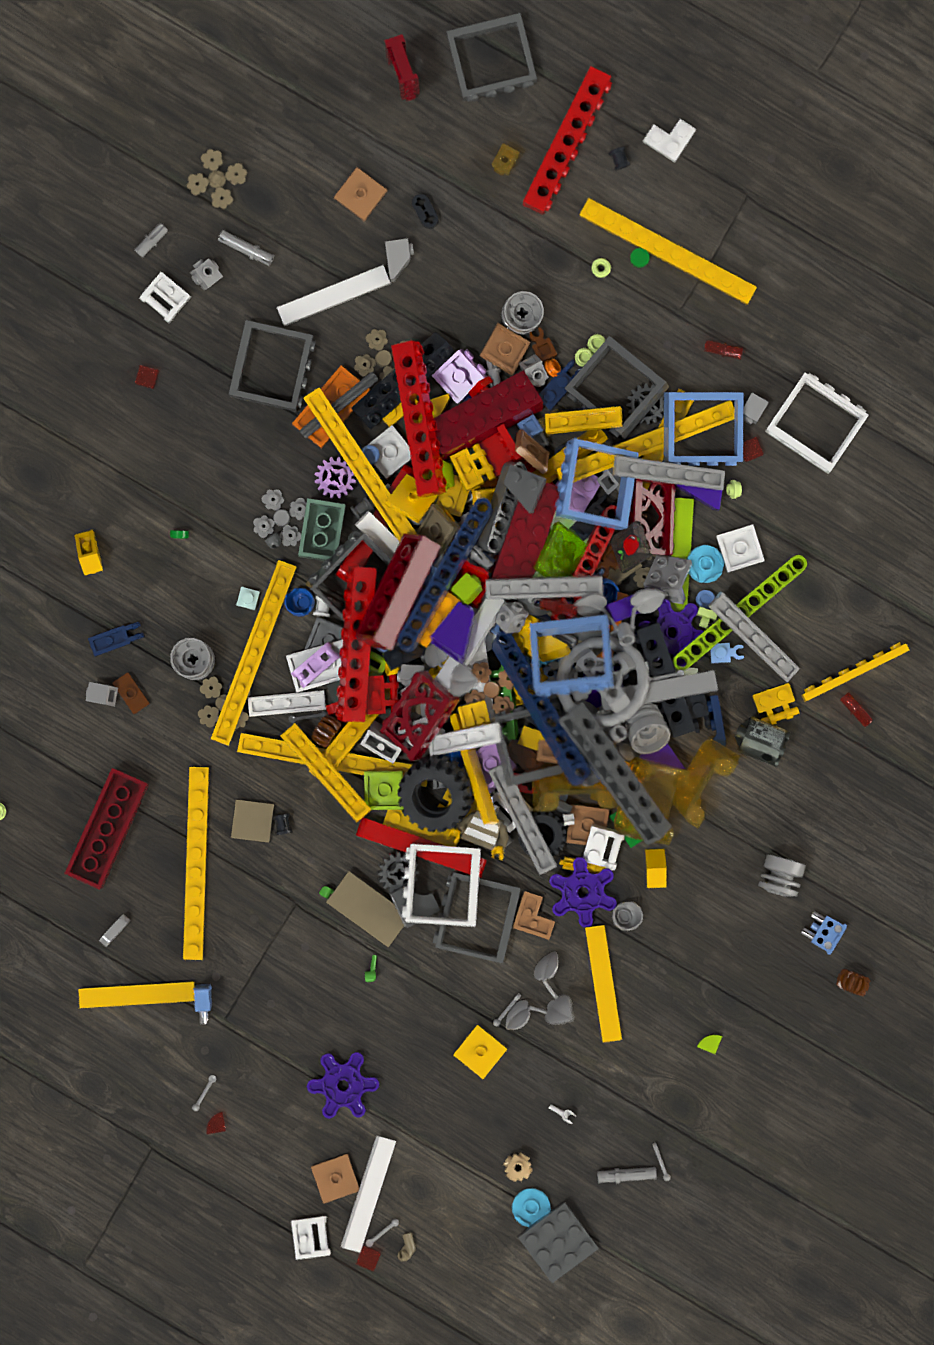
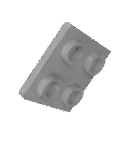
[643,555,692,604]

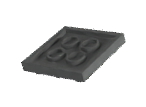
[518,1202,599,1283]

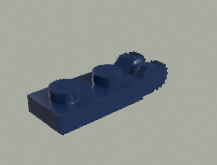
[539,359,582,411]
[88,622,145,657]
[707,695,726,749]

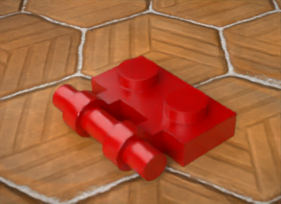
[366,675,400,715]

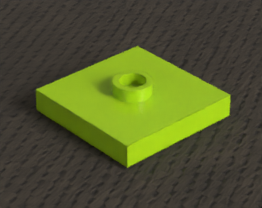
[364,770,404,810]

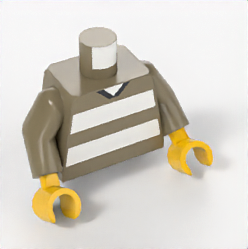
[448,804,509,860]

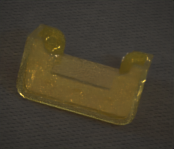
[671,740,740,828]
[614,757,690,845]
[532,773,617,812]

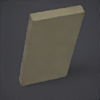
[326,871,404,947]

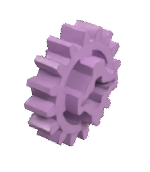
[315,457,356,499]

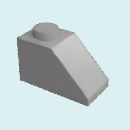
[385,238,414,282]

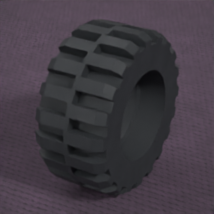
[397,755,475,832]

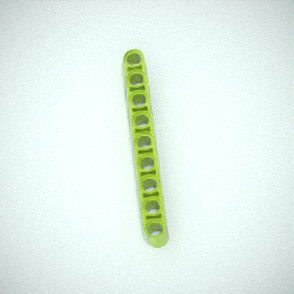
[672,555,807,672]

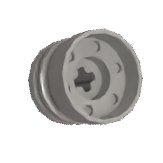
[501,291,544,335]
[170,638,215,680]
[622,703,670,754]
[758,854,806,897]

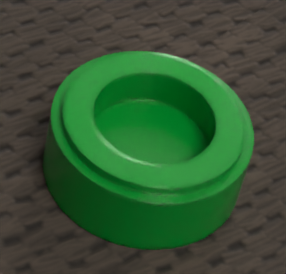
[630,248,649,268]
[170,530,189,539]

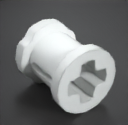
[313,596,332,617]

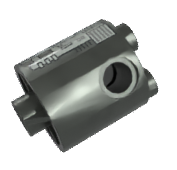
[734,716,791,767]

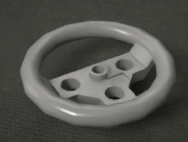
[556,636,649,727]

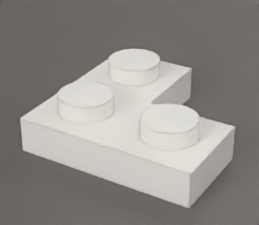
[643,119,696,162]

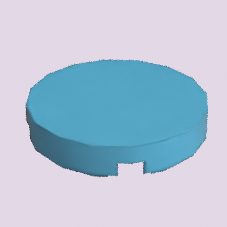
[686,545,724,583]
[512,1188,550,1227]

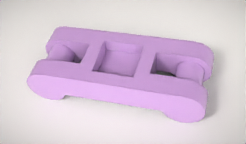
[291,642,340,688]

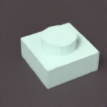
[236,587,260,610]

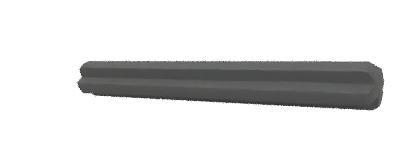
[300,372,378,438]

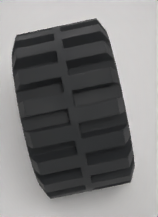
[518,811,566,857]

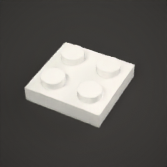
[368,426,411,479]
[716,525,765,573]

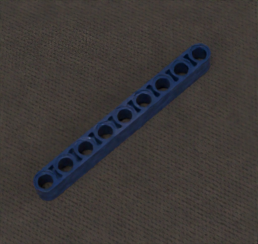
[398,498,493,653]
[492,631,590,786]

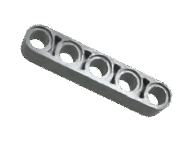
[478,461,527,553]

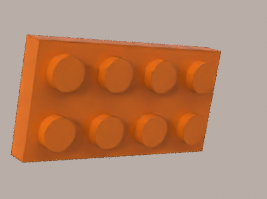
[292,366,370,449]

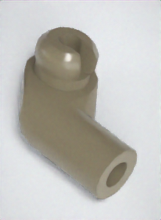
[398,1232,416,1261]

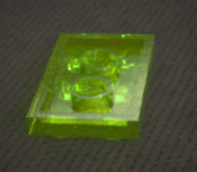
[534,521,586,577]

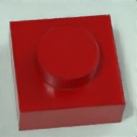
[468,376,493,397]

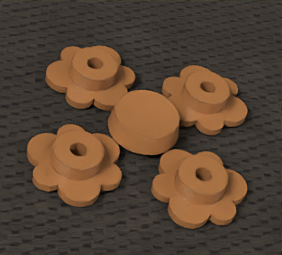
[464,662,514,714]

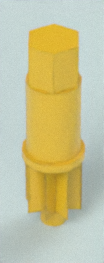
[559,856,605,874]

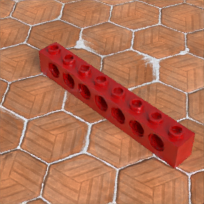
[523,66,612,215]
[391,340,447,497]
[335,566,377,722]

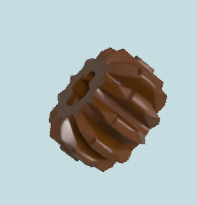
[312,714,341,748]
[836,969,870,996]

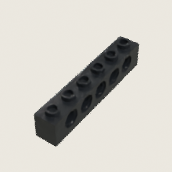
[351,332,455,430]
[634,620,695,738]

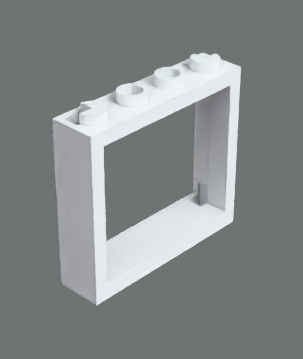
[765,373,868,474]
[402,844,480,926]

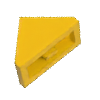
[645,849,666,888]

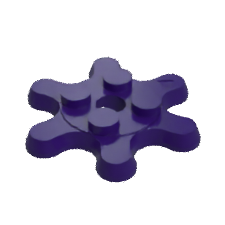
[639,598,707,666]
[549,857,616,928]
[307,1053,379,1118]

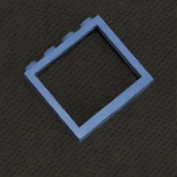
[664,392,743,466]
[555,438,639,530]
[530,615,614,697]

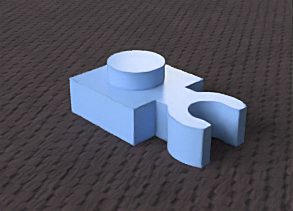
[710,643,744,663]

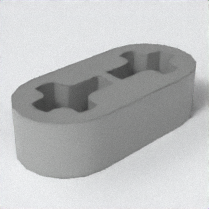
[99,914,131,947]

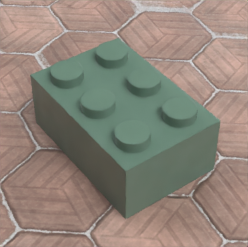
[298,498,345,561]

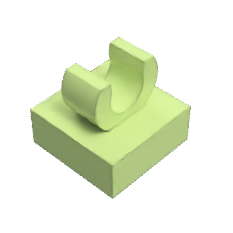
[697,607,717,628]

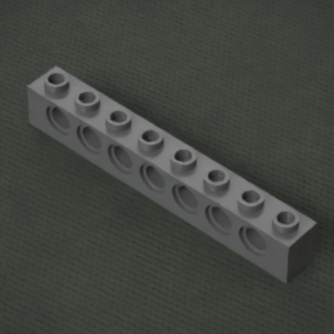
[558,702,672,845]

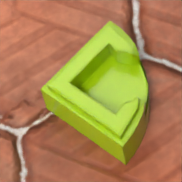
[697,1035,722,1054]

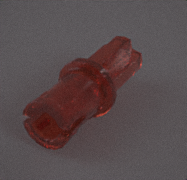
[704,340,743,360]
[540,598,578,616]
[840,692,873,727]

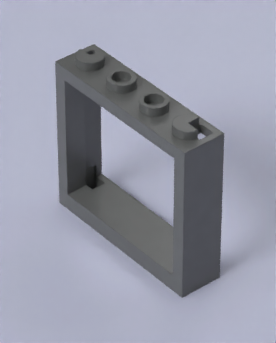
[446,13,537,102]
[229,320,316,412]
[565,336,669,439]
[306,529,391,630]
[490,699,566,787]
[433,872,521,964]

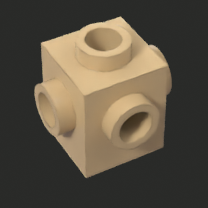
[503,1153,532,1182]

